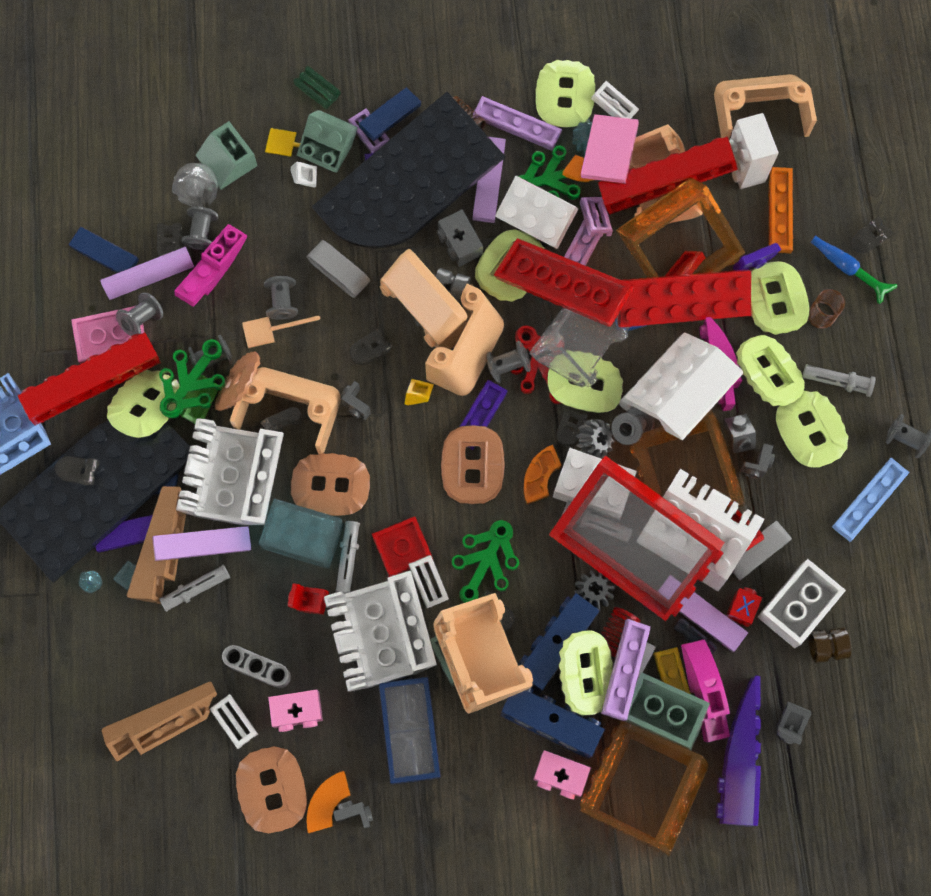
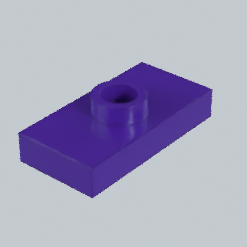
[733,243,781,270]

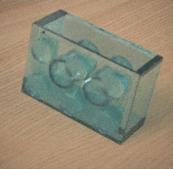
[259,499,344,569]

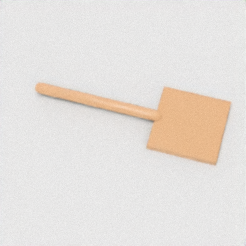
[242,316,320,348]

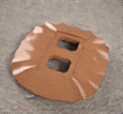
[215,351,260,411]
[441,425,505,504]
[291,453,370,516]
[236,746,307,834]

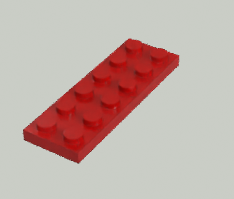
[494,238,634,327]
[618,269,751,327]

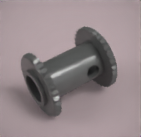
[182,206,218,250]
[264,276,298,320]
[116,292,163,336]
[188,335,233,376]
[487,341,531,383]
[611,407,654,445]
[885,414,931,458]

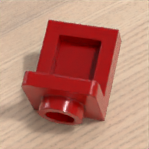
[288,583,329,615]

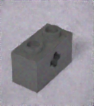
[437,210,483,267]

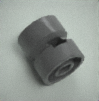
[436,268,471,305]

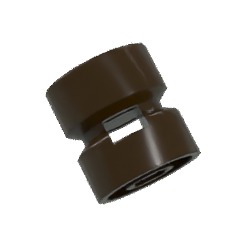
[808,627,851,663]

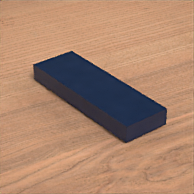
[358,87,421,142]
[69,227,139,273]

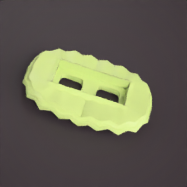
[536,60,595,127]
[475,230,545,302]
[751,261,809,335]
[736,335,804,407]
[548,351,623,413]
[107,370,180,438]
[776,391,848,467]
[559,630,613,716]

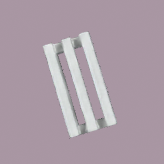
[591,81,639,119]
[408,555,449,608]
[210,694,258,749]

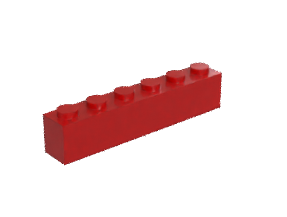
[598,136,738,214]
[17,332,161,426]

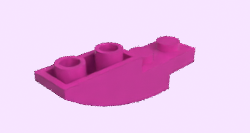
[174,224,247,307]
[700,317,742,411]
[681,640,730,742]

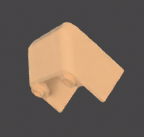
[714,75,817,139]
[379,249,467,350]
[230,367,341,454]

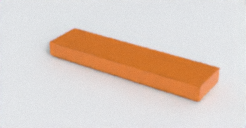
[769,167,793,253]

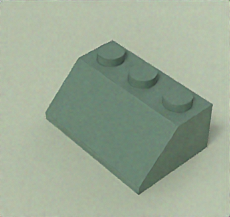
[622,672,710,754]

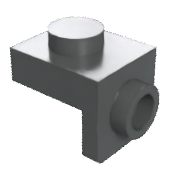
[341,381,371,420]
[724,414,756,453]
[740,444,775,479]
[776,702,811,745]
[333,801,373,828]

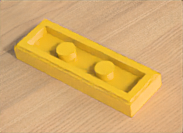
[653,647,690,694]

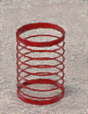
[601,607,640,658]

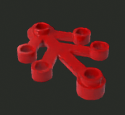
[511,326,572,404]

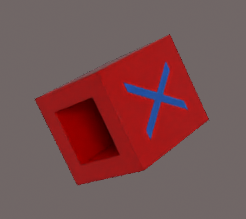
[726,587,762,627]

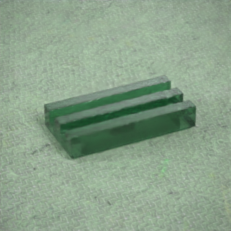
[293,66,341,110]

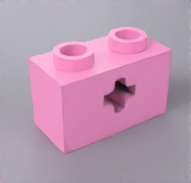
[268,690,323,732]
[533,750,591,800]

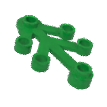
[518,145,580,200]
[159,339,226,418]
[452,520,519,603]

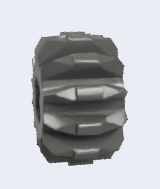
[575,419,616,458]
[574,570,615,610]

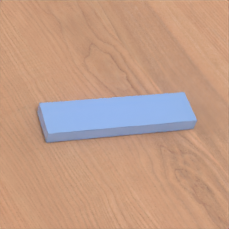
[832,458,910,542]

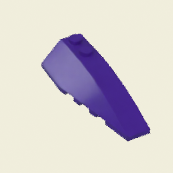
[716,676,761,827]

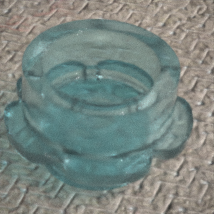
[79,571,103,593]

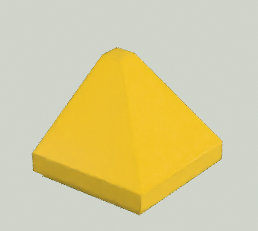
[405,379,434,405]

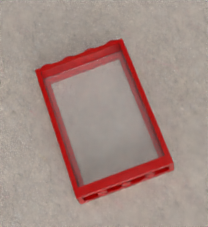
[549,456,725,621]

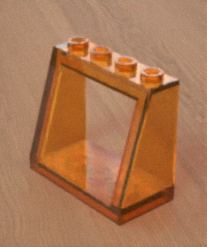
[616,178,745,278]
[630,409,747,515]
[580,720,709,856]

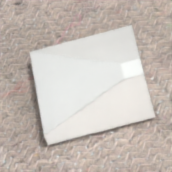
[291,162,317,188]

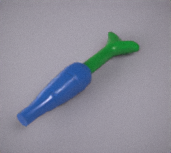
[810,236,897,304]

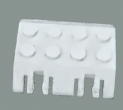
[619,332,743,440]
[176,419,284,525]
[636,469,764,591]
[324,571,437,691]

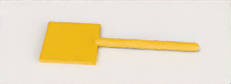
[265,128,300,157]

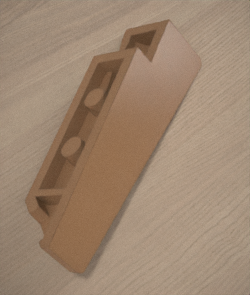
[127,486,186,604]
[102,682,217,761]

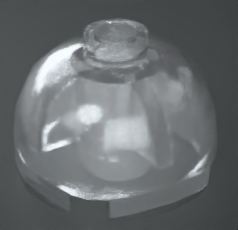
[172,163,218,207]

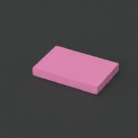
[581,114,639,184]
[71,306,145,364]

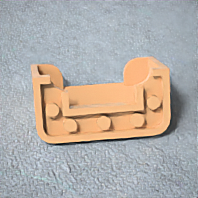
[629,124,702,228]
[425,284,504,396]
[433,593,533,714]

